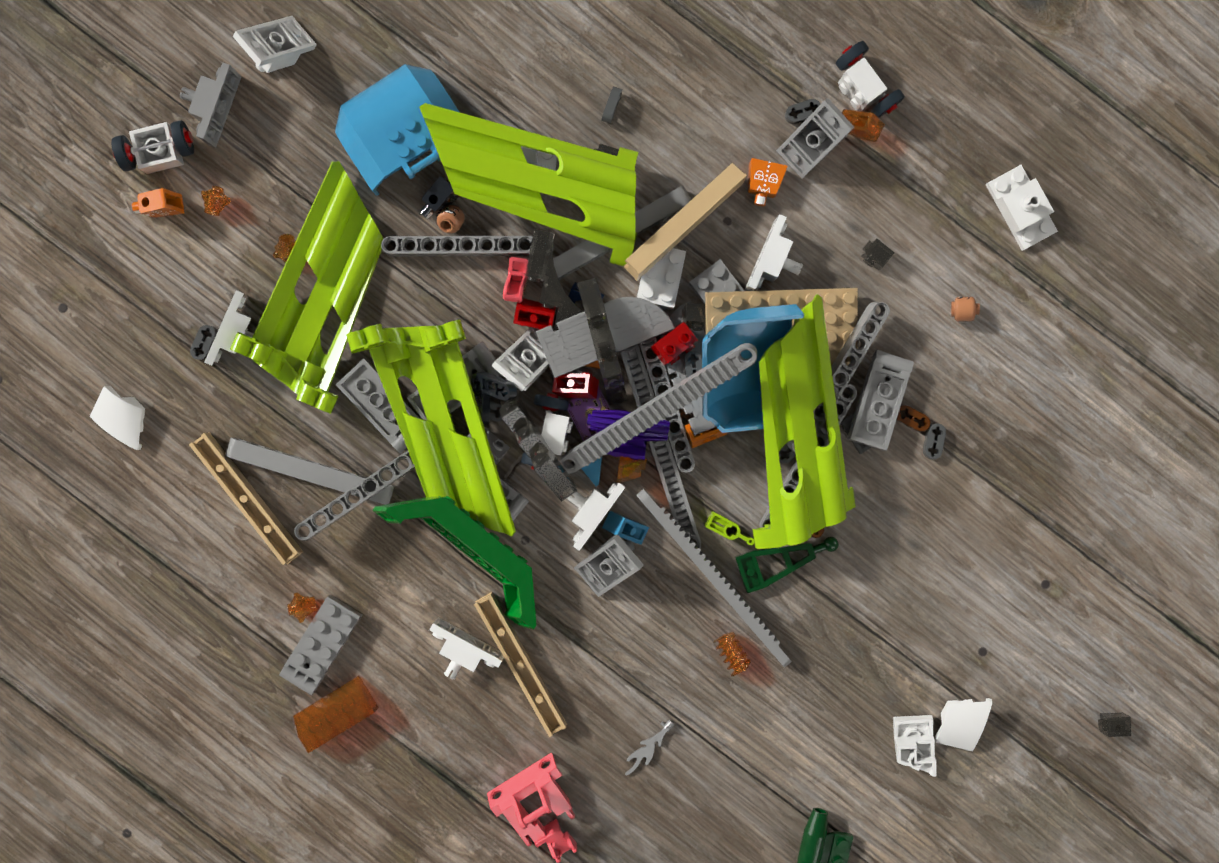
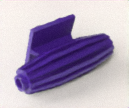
[587,410,670,460]

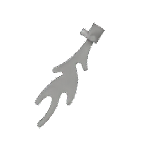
[625,719,675,776]

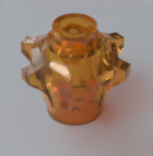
[201,186,231,216]
[273,234,296,263]
[287,592,317,623]

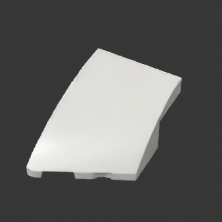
[90,386,145,450]
[935,698,992,752]
[893,715,936,777]

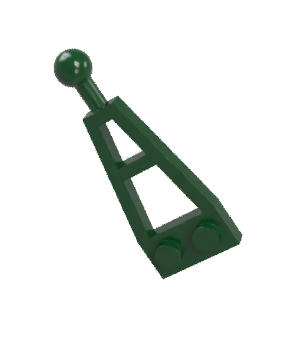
[735,537,839,593]

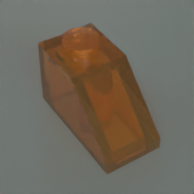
[842,109,885,142]
[617,456,647,483]

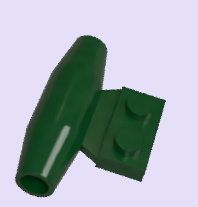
[797,808,854,863]

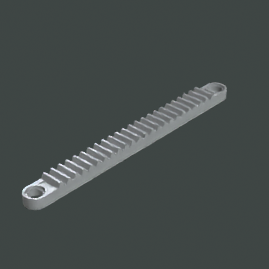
[559,343,757,474]
[620,344,701,548]
[636,489,792,668]

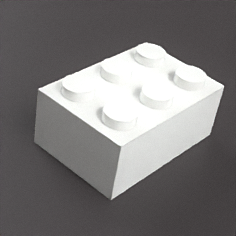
[637,248,686,310]

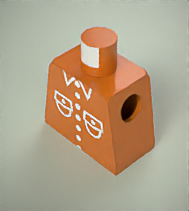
[748,158,787,207]
[132,188,184,217]

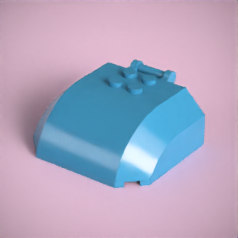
[335,64,459,196]
[702,304,804,433]

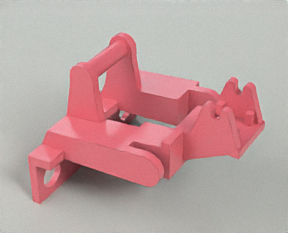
[487,752,577,863]

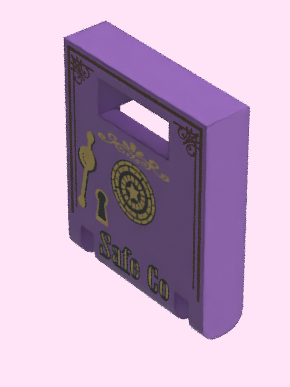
[567,386,610,441]

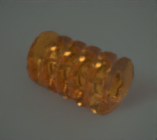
[713,632,751,676]

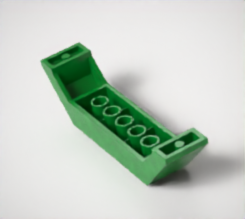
[372,496,537,629]

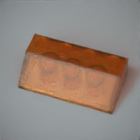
[293,675,379,753]

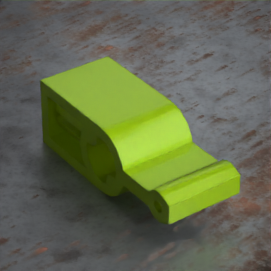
[704,511,754,545]

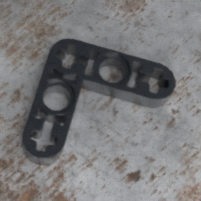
[471,372,517,426]

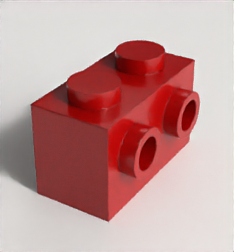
[513,299,556,330]
[651,322,698,365]
[552,372,599,399]

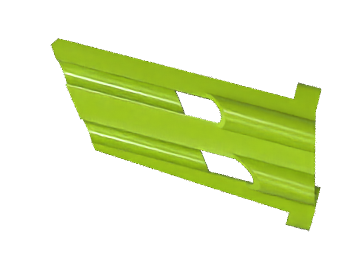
[419,103,638,267]
[230,161,383,414]
[753,294,856,549]
[346,319,516,536]

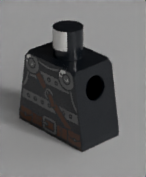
[420,176,459,219]

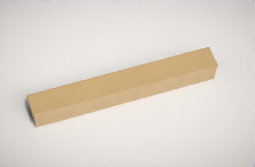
[624,163,747,281]
[189,432,303,565]
[474,592,567,737]

